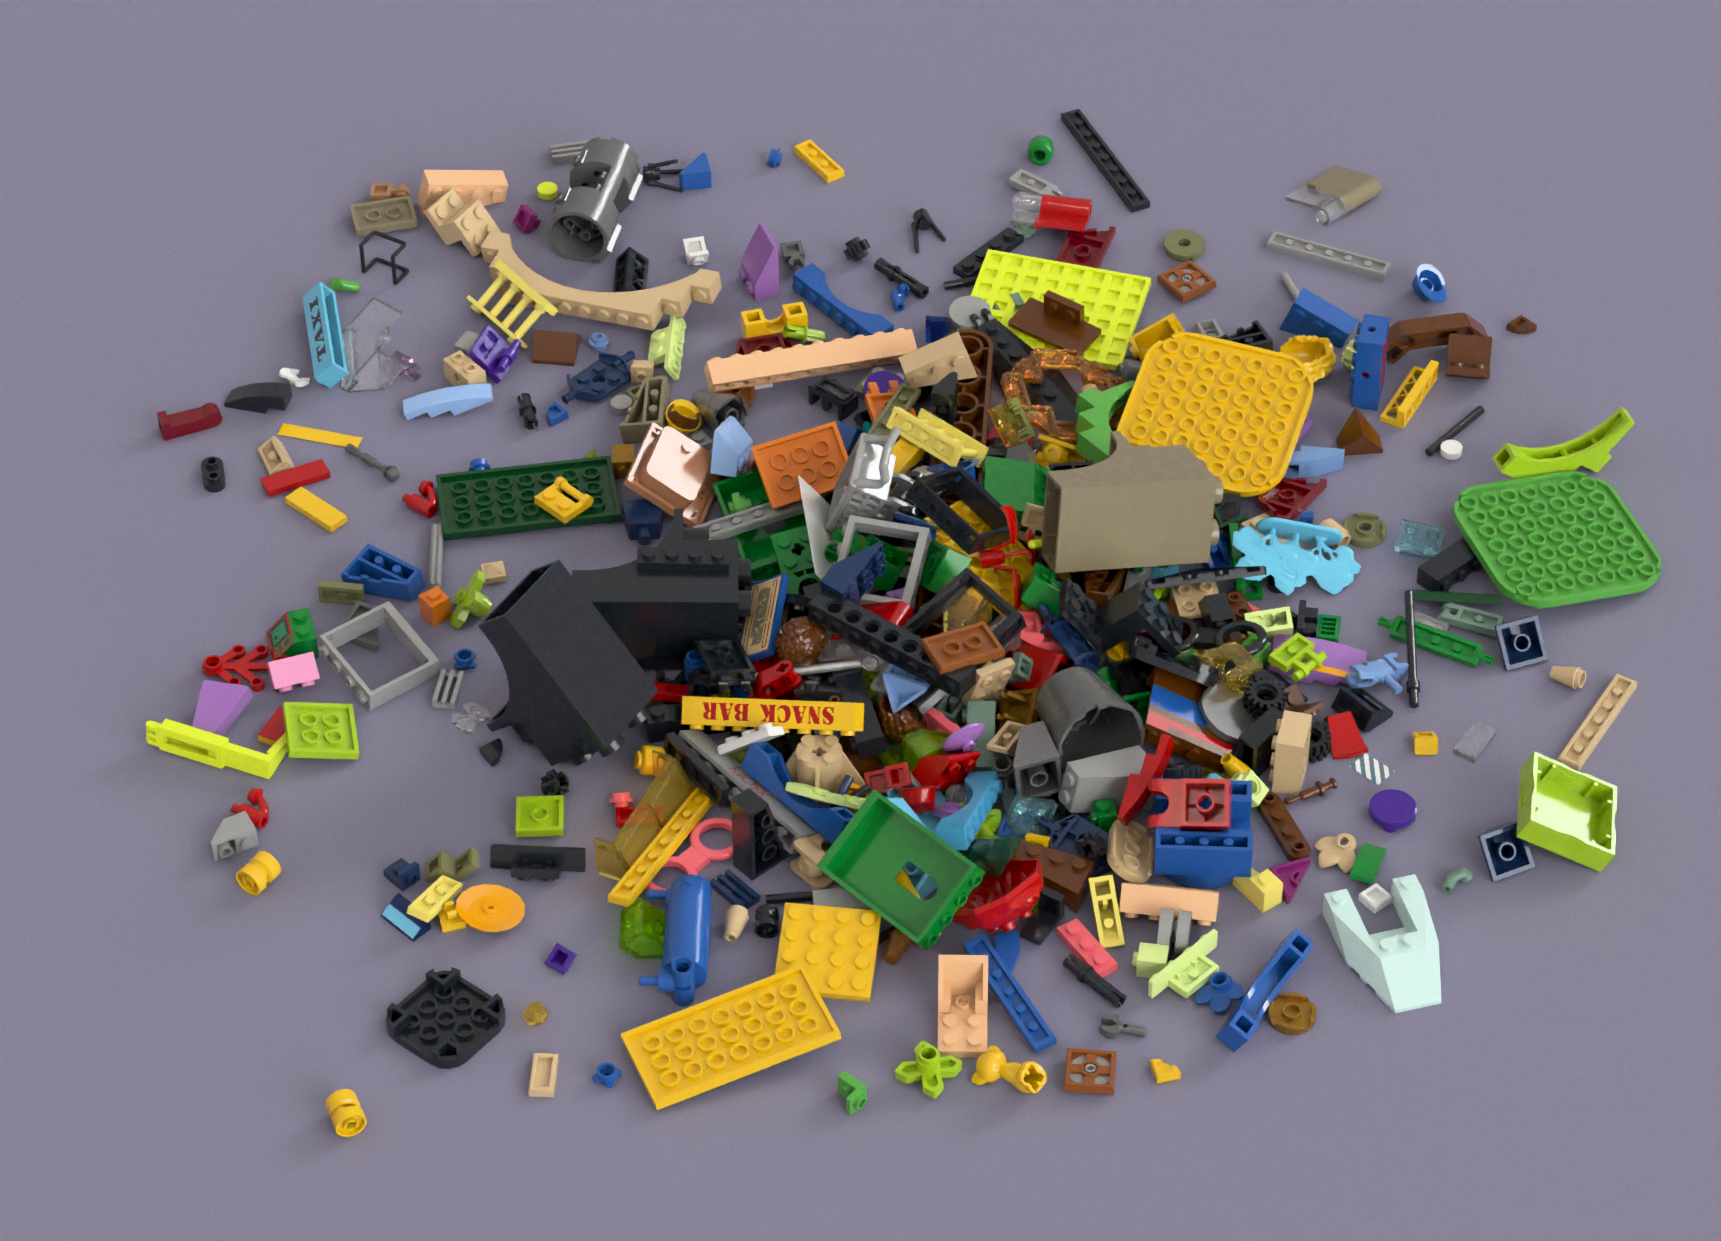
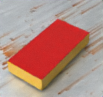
[258,705,285,746]

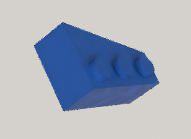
[341,544,425,602]

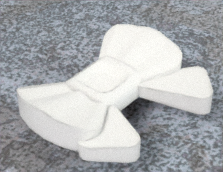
[279,368,310,387]

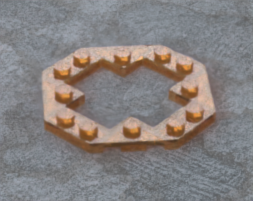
[1000,348,1127,442]

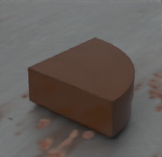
[1506,315,1537,334]

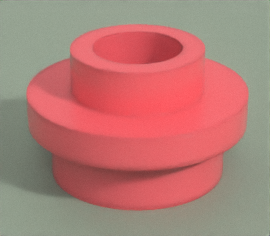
[609,792,633,807]

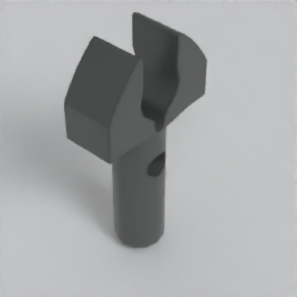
[1099,1014,1147,1039]

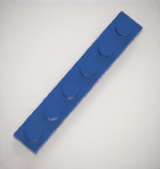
[963,934,1056,1054]

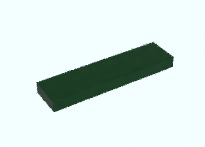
[1411,589,1502,605]

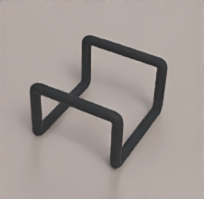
[359,231,409,285]

